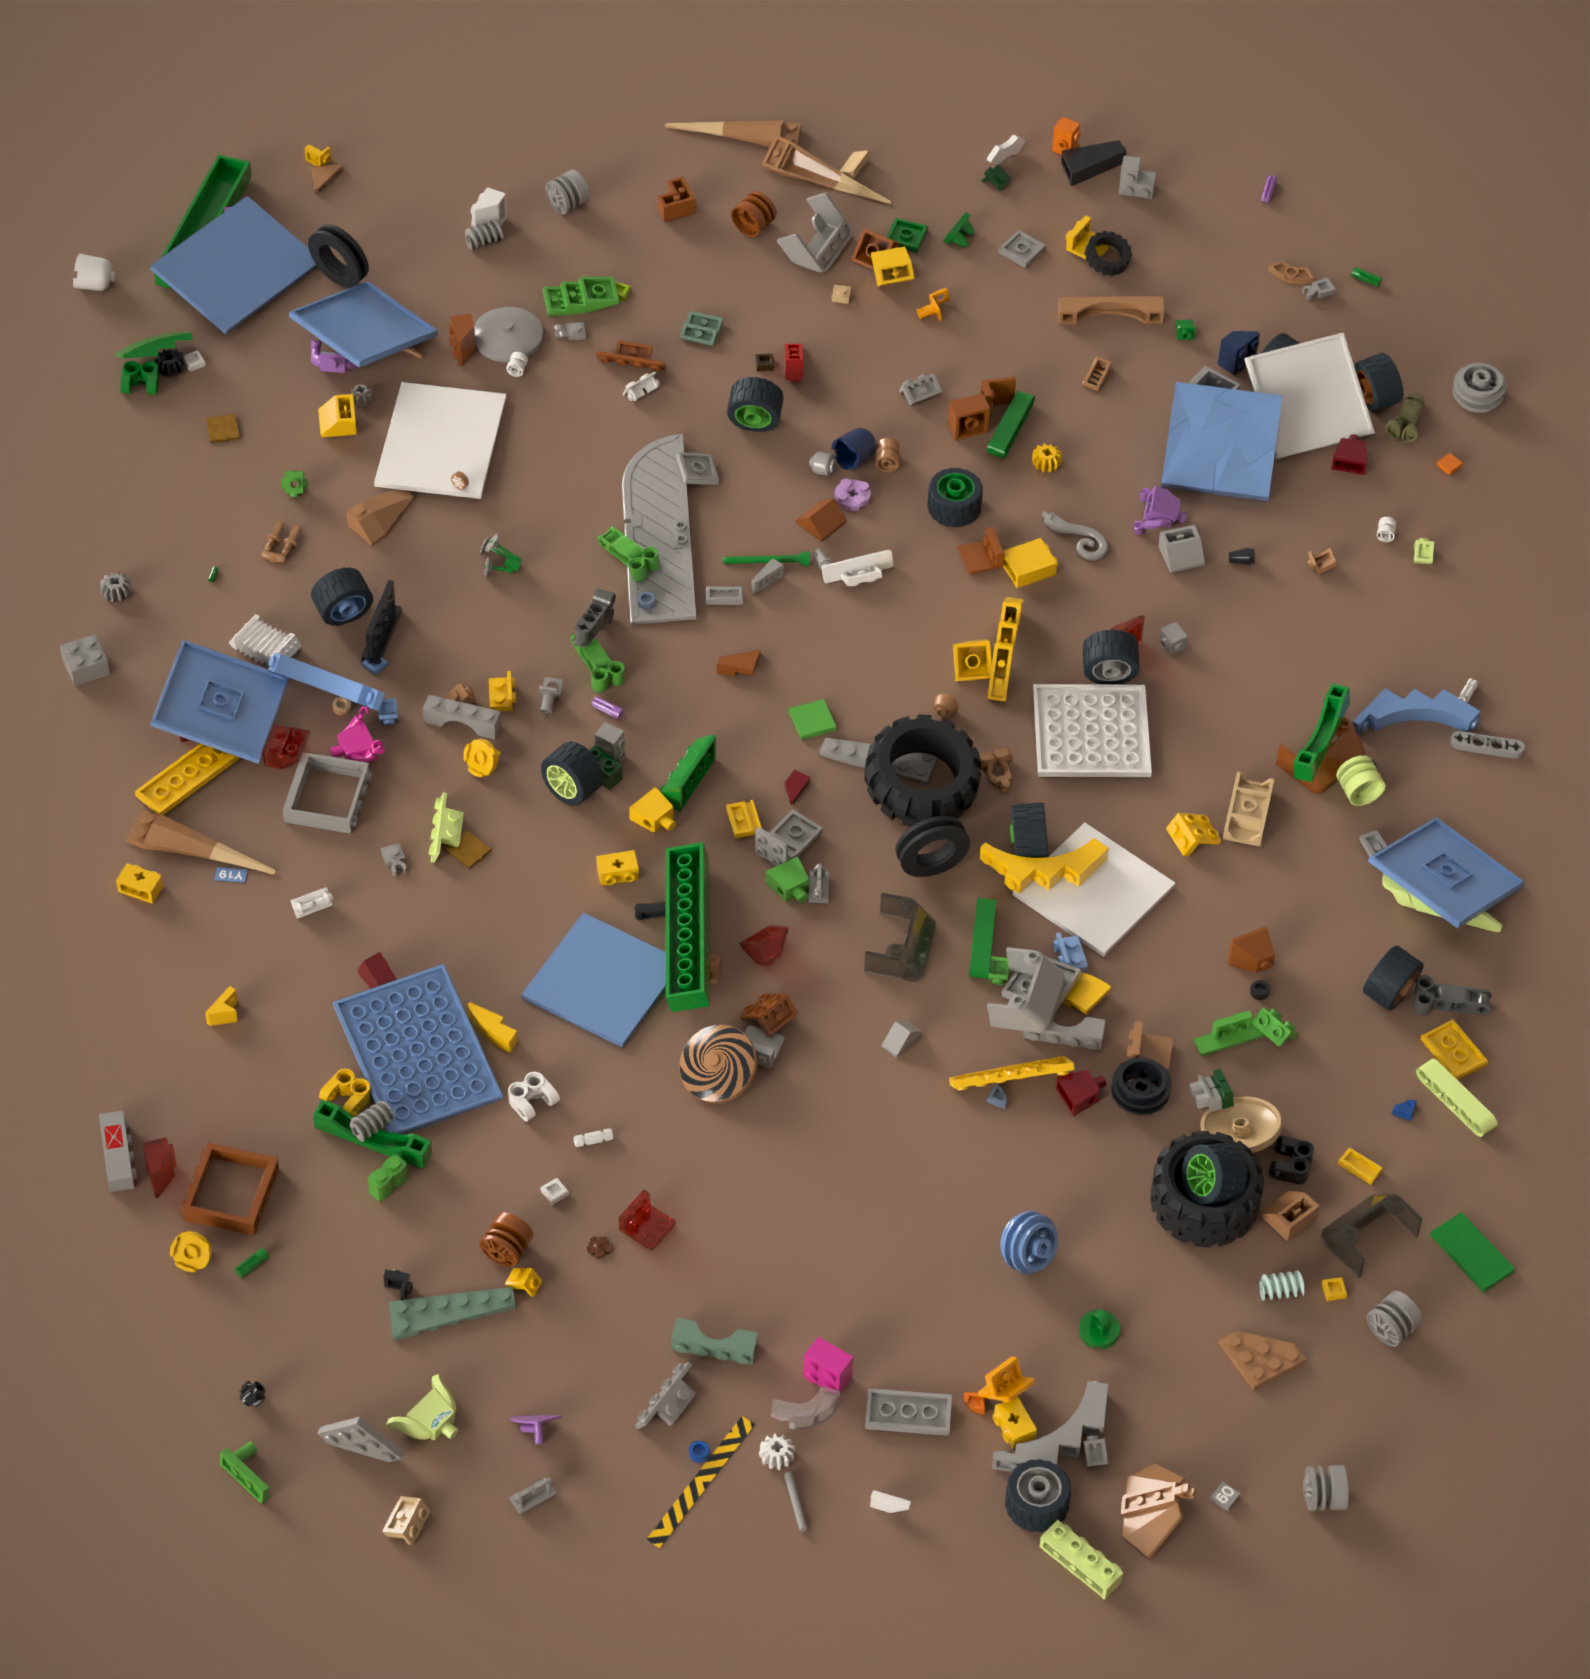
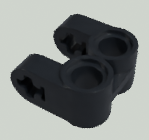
[1268,1136,1314,1184]

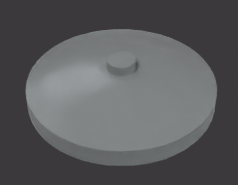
[475,307,543,363]

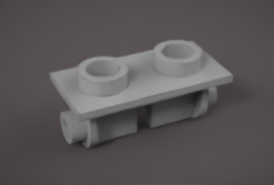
[809,864,829,903]
[509,1478,557,1514]

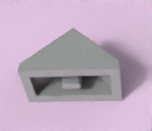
[882,1020,922,1058]

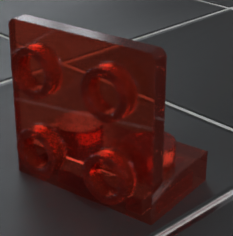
[619,1189,676,1250]

